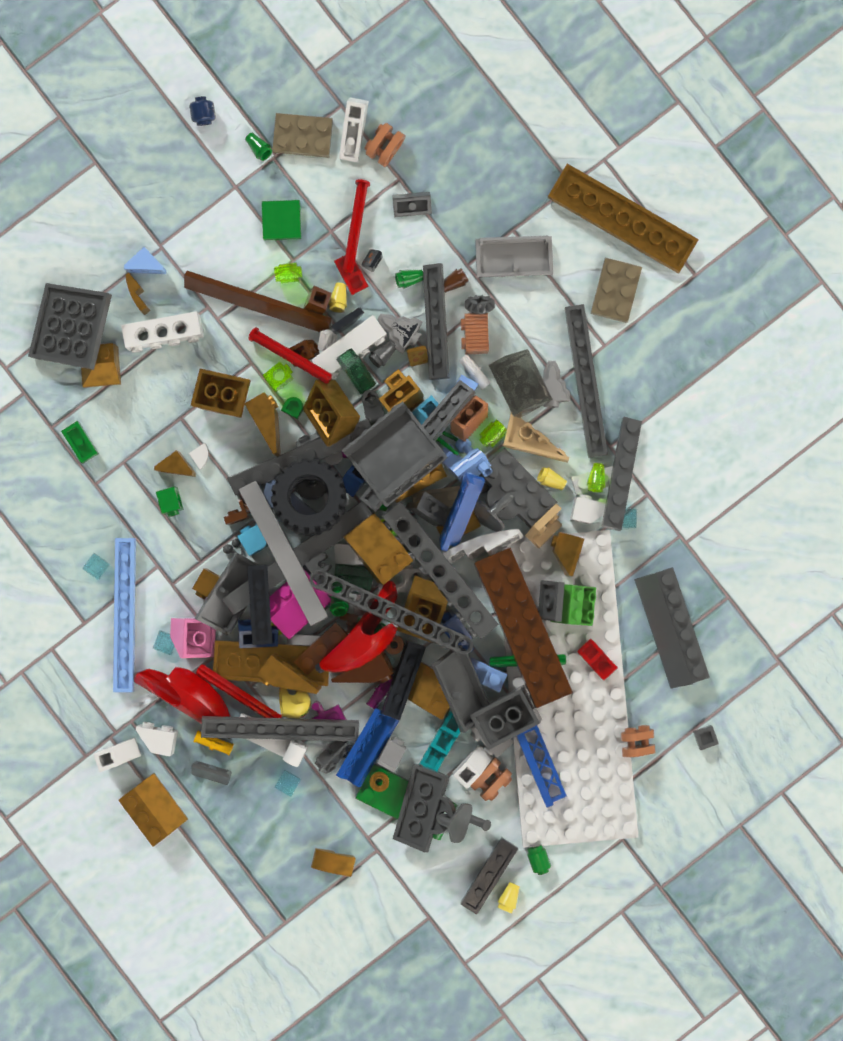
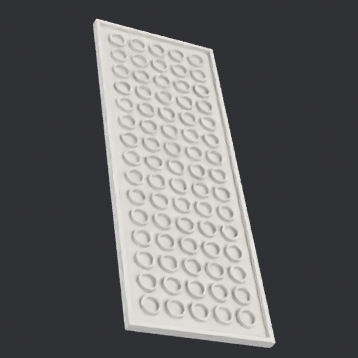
[500,530,638,848]

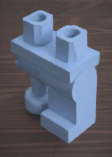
[442,439,493,484]

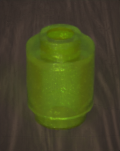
[274,262,303,283]
[479,419,507,448]

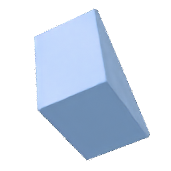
[124,247,166,274]

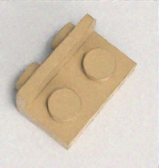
[525,504,562,548]

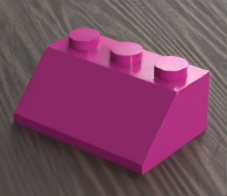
[269,567,331,639]

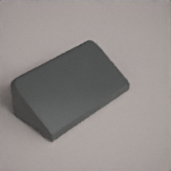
[392,192,432,217]
[191,761,232,785]

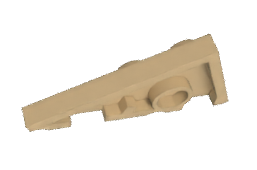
[503,410,569,463]

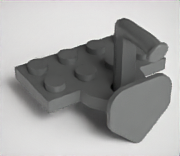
[474,448,558,532]
[393,764,491,853]

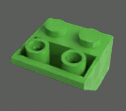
[550,584,596,626]

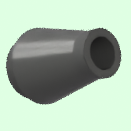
[369,340,396,368]

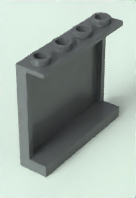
[342,401,448,507]

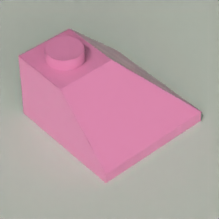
[170,618,216,658]

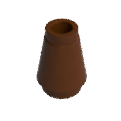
[444,268,469,293]

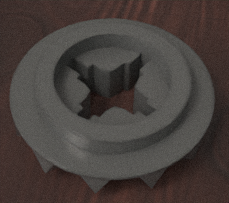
[465,295,495,314]

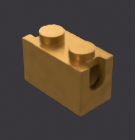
[379,375,424,412]

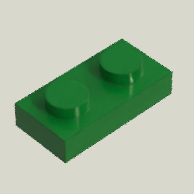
[61,421,99,464]

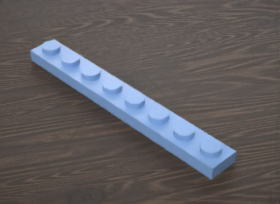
[113,538,136,692]

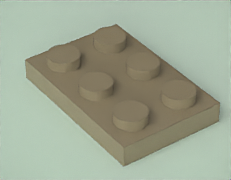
[272,113,333,158]
[590,257,642,323]

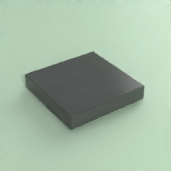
[538,580,565,622]

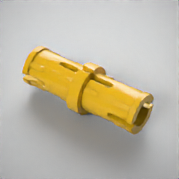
[193,730,234,756]

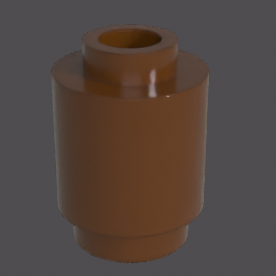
[386,634,404,655]

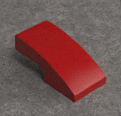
[334,255,369,295]
[577,639,618,681]

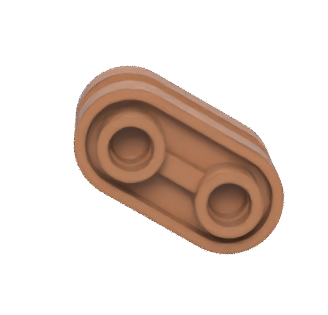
[365,123,406,167]
[621,725,656,757]
[470,757,512,801]

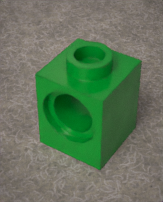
[156,487,184,517]

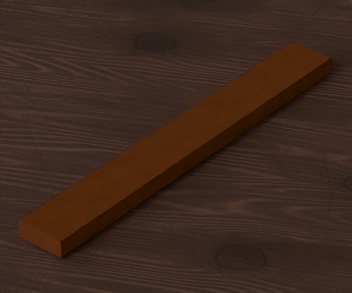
[184,271,332,332]

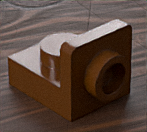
[289,340,320,367]
[223,499,251,525]
[340,613,363,633]

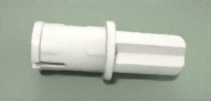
[459,355,491,390]

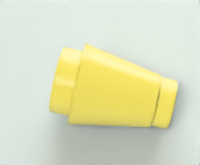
[328,282,347,313]
[537,467,567,491]
[498,882,520,913]

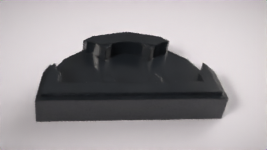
[331,307,364,334]

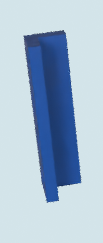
[439,473,485,552]
[336,708,399,787]
[517,725,567,808]

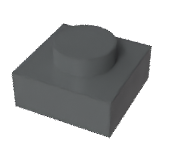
[693,725,719,750]

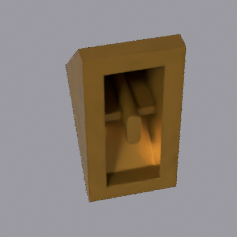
[154,450,196,477]

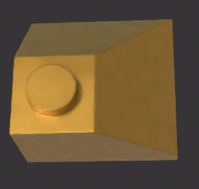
[81,343,121,388]
[551,532,585,576]

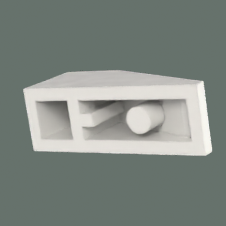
[339,98,369,162]

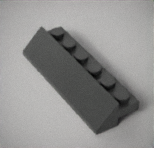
[634,567,710,689]

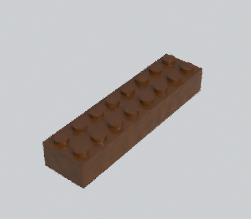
[474,547,573,708]

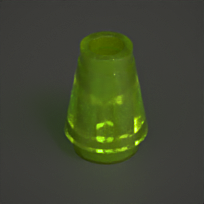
[586,463,606,493]

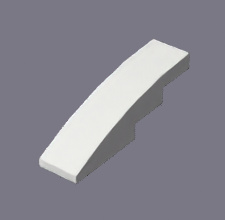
[443,529,524,564]

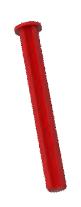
[343,179,370,274]
[248,327,332,384]
[196,664,282,718]

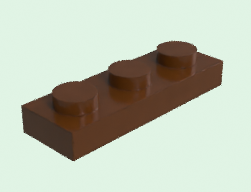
[294,622,348,676]

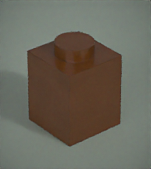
[303,286,332,315]

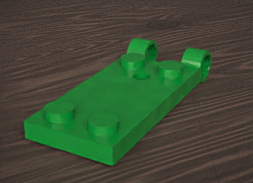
[356,763,457,840]

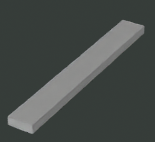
[239,481,328,626]

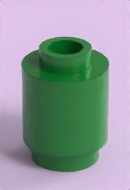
[527,844,551,875]

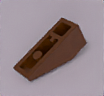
[331,652,395,684]

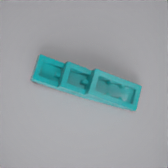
[419,710,460,771]

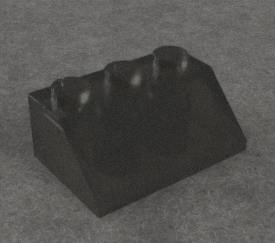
[489,349,553,418]

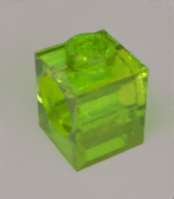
[262,361,294,393]

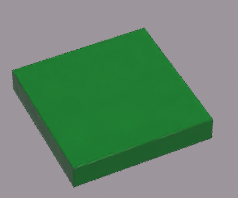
[262,200,301,241]

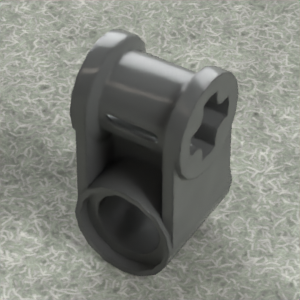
[362,390,385,425]

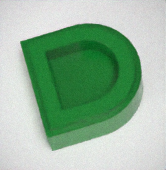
[281,397,304,420]

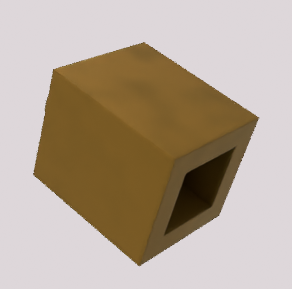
[192,568,220,599]

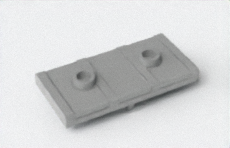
[475,236,553,278]

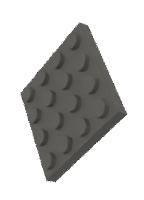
[28,283,112,370]

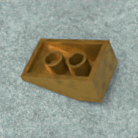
[190,368,251,418]
[245,392,281,457]
[343,513,413,585]
[257,653,322,694]
[408,662,450,720]

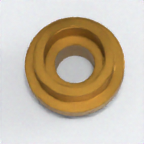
[370,772,389,792]

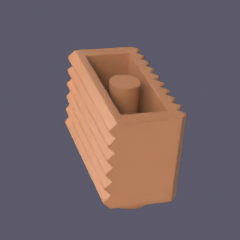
[461,313,489,354]
[450,395,488,441]

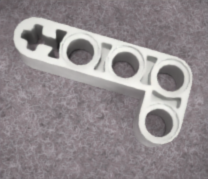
[240,713,309,767]

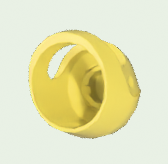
[279,687,311,719]

